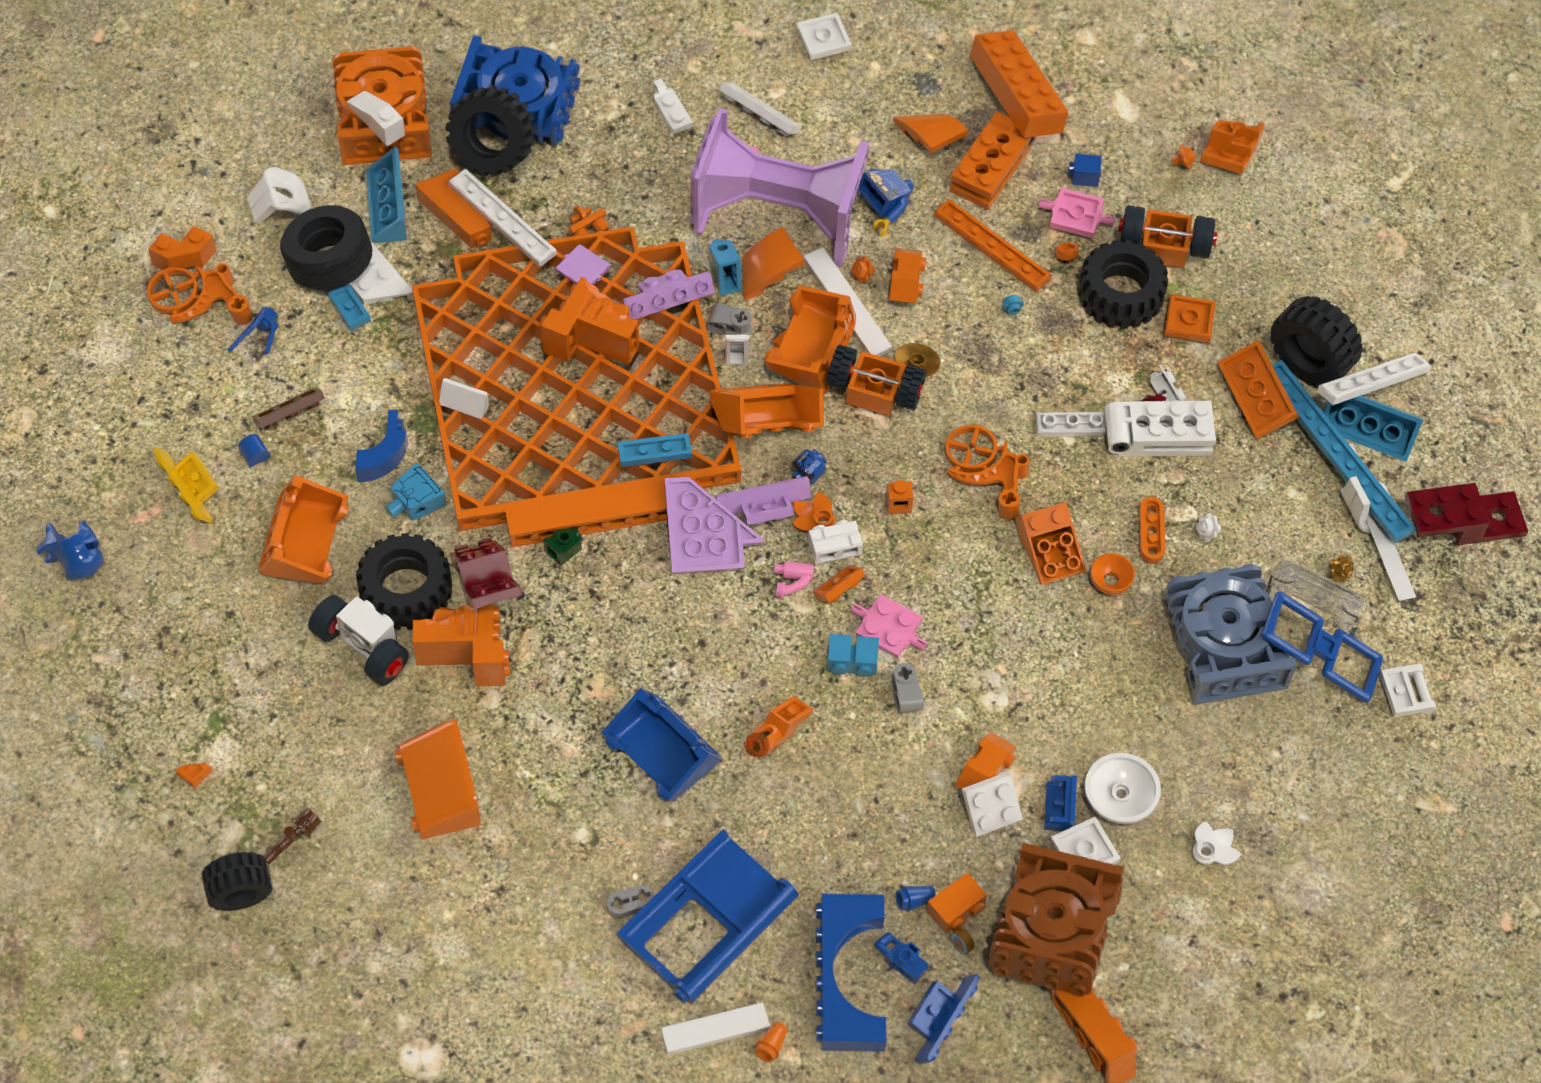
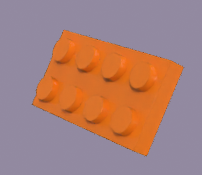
[1217,340,1299,440]

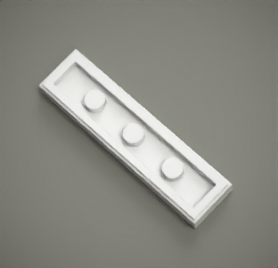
[661,1002,770,1055]

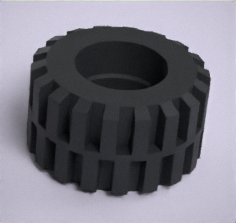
[201,852,272,911]

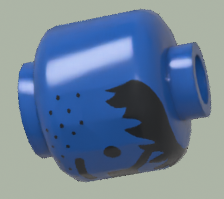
[792,449,827,484]

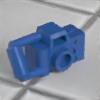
[875,932,929,984]

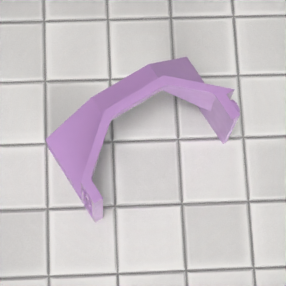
[691,108,869,268]

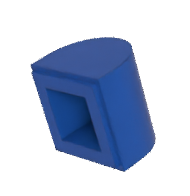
[238,434,271,468]

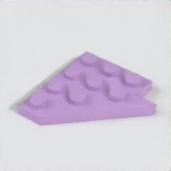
[665,477,763,574]

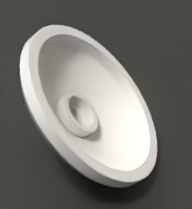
[1084,753,1161,824]

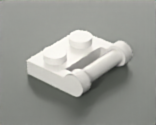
[1379,664,1437,718]

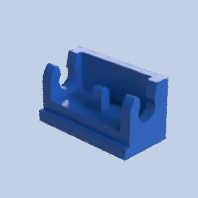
[1044,775,1077,831]

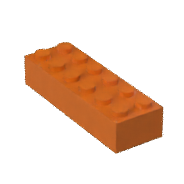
[970,30,1069,138]

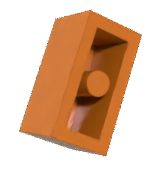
[926,872,987,934]

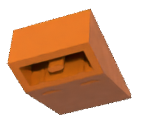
[1014,502,1086,585]

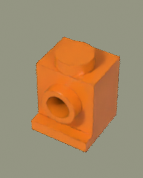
[886,480,914,514]

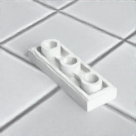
[1036,412,1107,437]

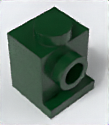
[543,527,582,566]

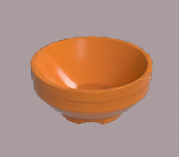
[1090,553,1135,595]

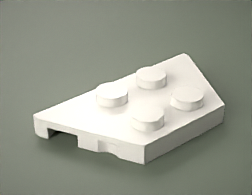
[349,242,413,305]

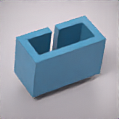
[827,634,879,676]

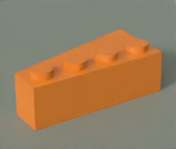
[1051,988,1137,1083]

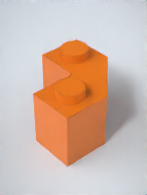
[148,226,216,270]
[889,248,926,303]
[955,732,1017,789]

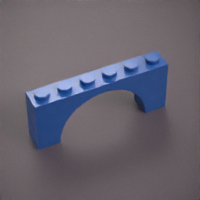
[816,894,887,1052]

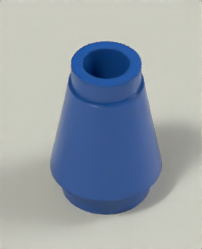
[896,885,936,912]

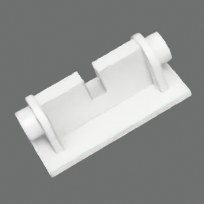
[1150,365,1187,401]

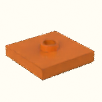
[1164,294,1216,343]

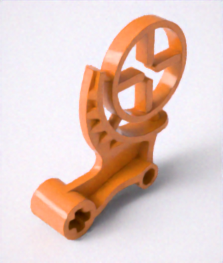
[147,263,253,325]
[945,425,1029,520]

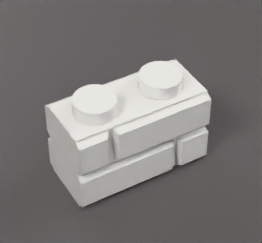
[808,520,863,565]

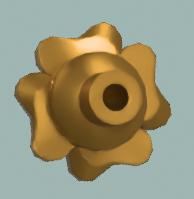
[1329,555,1354,582]

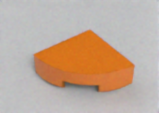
[175,763,212,789]

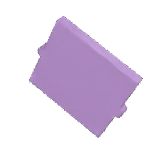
[555,244,611,285]

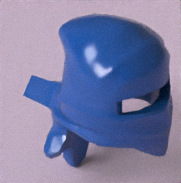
[36,521,104,580]

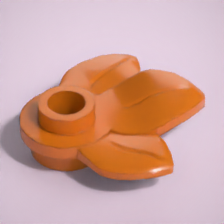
[792,492,835,531]

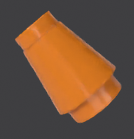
[755,1022,788,1062]

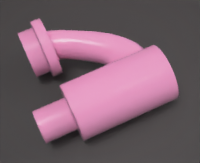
[774,561,814,600]

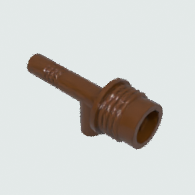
[263,808,322,864]

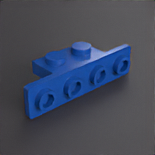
[907,974,981,1064]

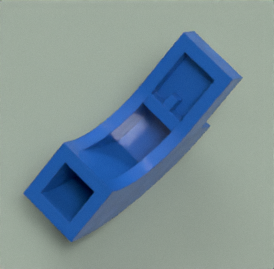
[355,410,408,482]

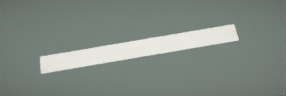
[1349,443,1416,601]

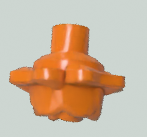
[1172,144,1196,170]
[851,256,875,283]

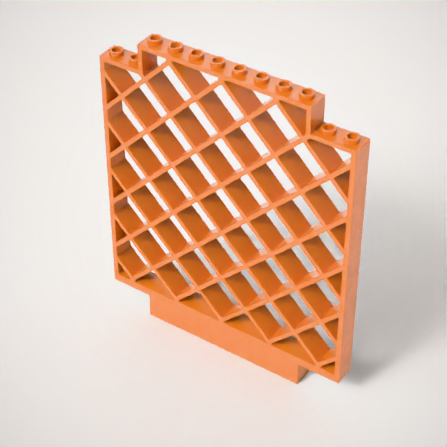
[412,226,741,548]

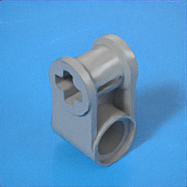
[706,303,752,335]
[892,663,924,713]

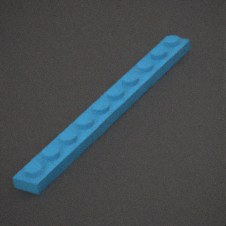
[1272,360,1416,543]

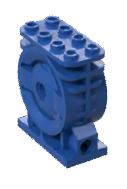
[450,35,580,146]

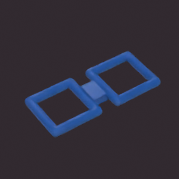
[1262,591,1383,703]

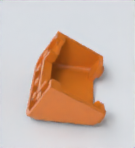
[765,285,856,393]
[258,475,349,584]
[395,719,481,840]

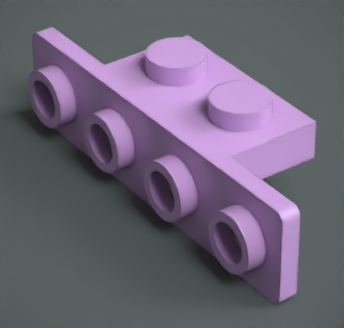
[623,270,715,319]
[715,476,811,525]

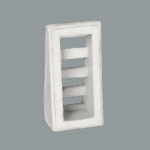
[725,335,749,365]

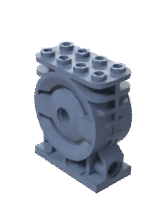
[1163,564,1297,705]

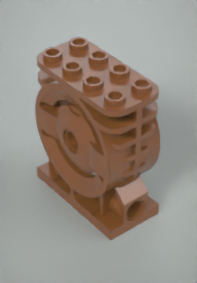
[989,843,1124,996]

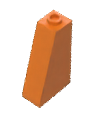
[415,168,492,248]

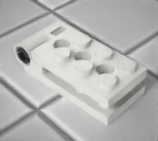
[1104,401,1216,457]

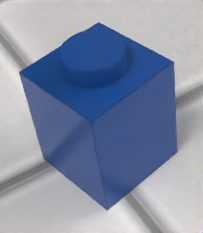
[1068,153,1102,187]

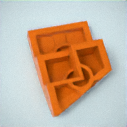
[893,114,968,154]
[1200,120,1265,174]
[742,227,805,301]

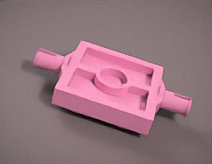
[1039,188,1115,238]
[851,594,928,659]

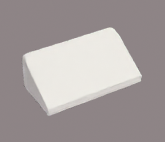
[439,378,489,419]

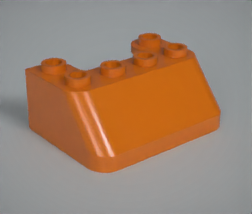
[710,383,824,438]

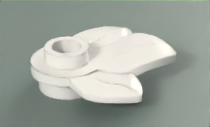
[1193,822,1241,865]

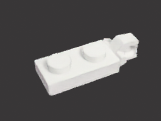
[653,79,693,134]

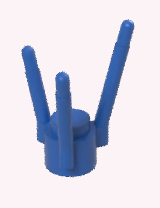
[228,307,279,354]

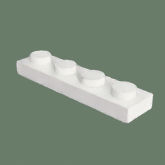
[719,82,802,136]

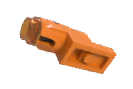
[745,696,814,757]

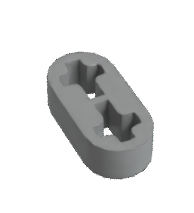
[607,885,654,919]

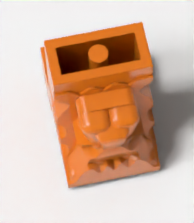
[539,277,639,365]
[413,603,510,686]

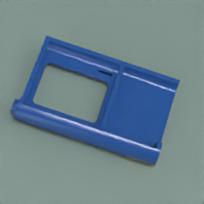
[617,829,799,1003]

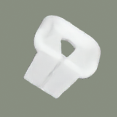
[247,167,312,223]
[1341,476,1392,534]

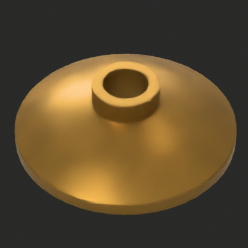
[894,343,941,377]

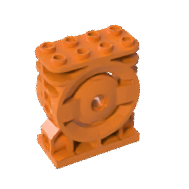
[333,46,432,166]

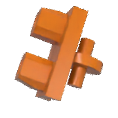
[566,205,609,237]

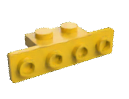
[153,447,220,523]

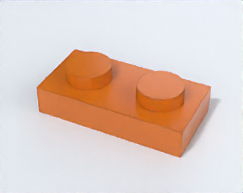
[813,565,865,603]

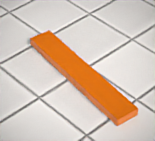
[934,199,1052,293]

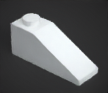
[347,91,405,146]

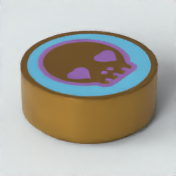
[950,928,975,955]

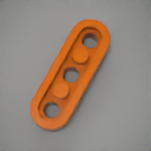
[1139,497,1166,563]

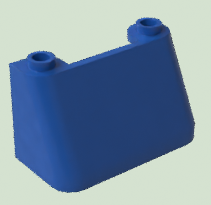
[601,688,722,801]

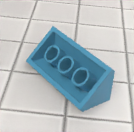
[366,147,407,243]
[1324,396,1424,462]

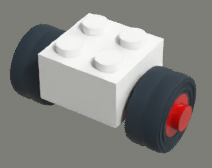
[308,595,409,686]

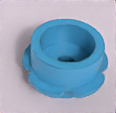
[1002,295,1024,315]

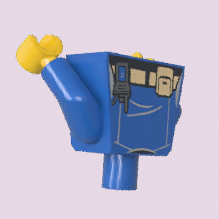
[858,168,914,237]

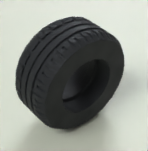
[280,205,373,291]

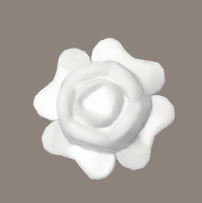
[1196,513,1221,542]

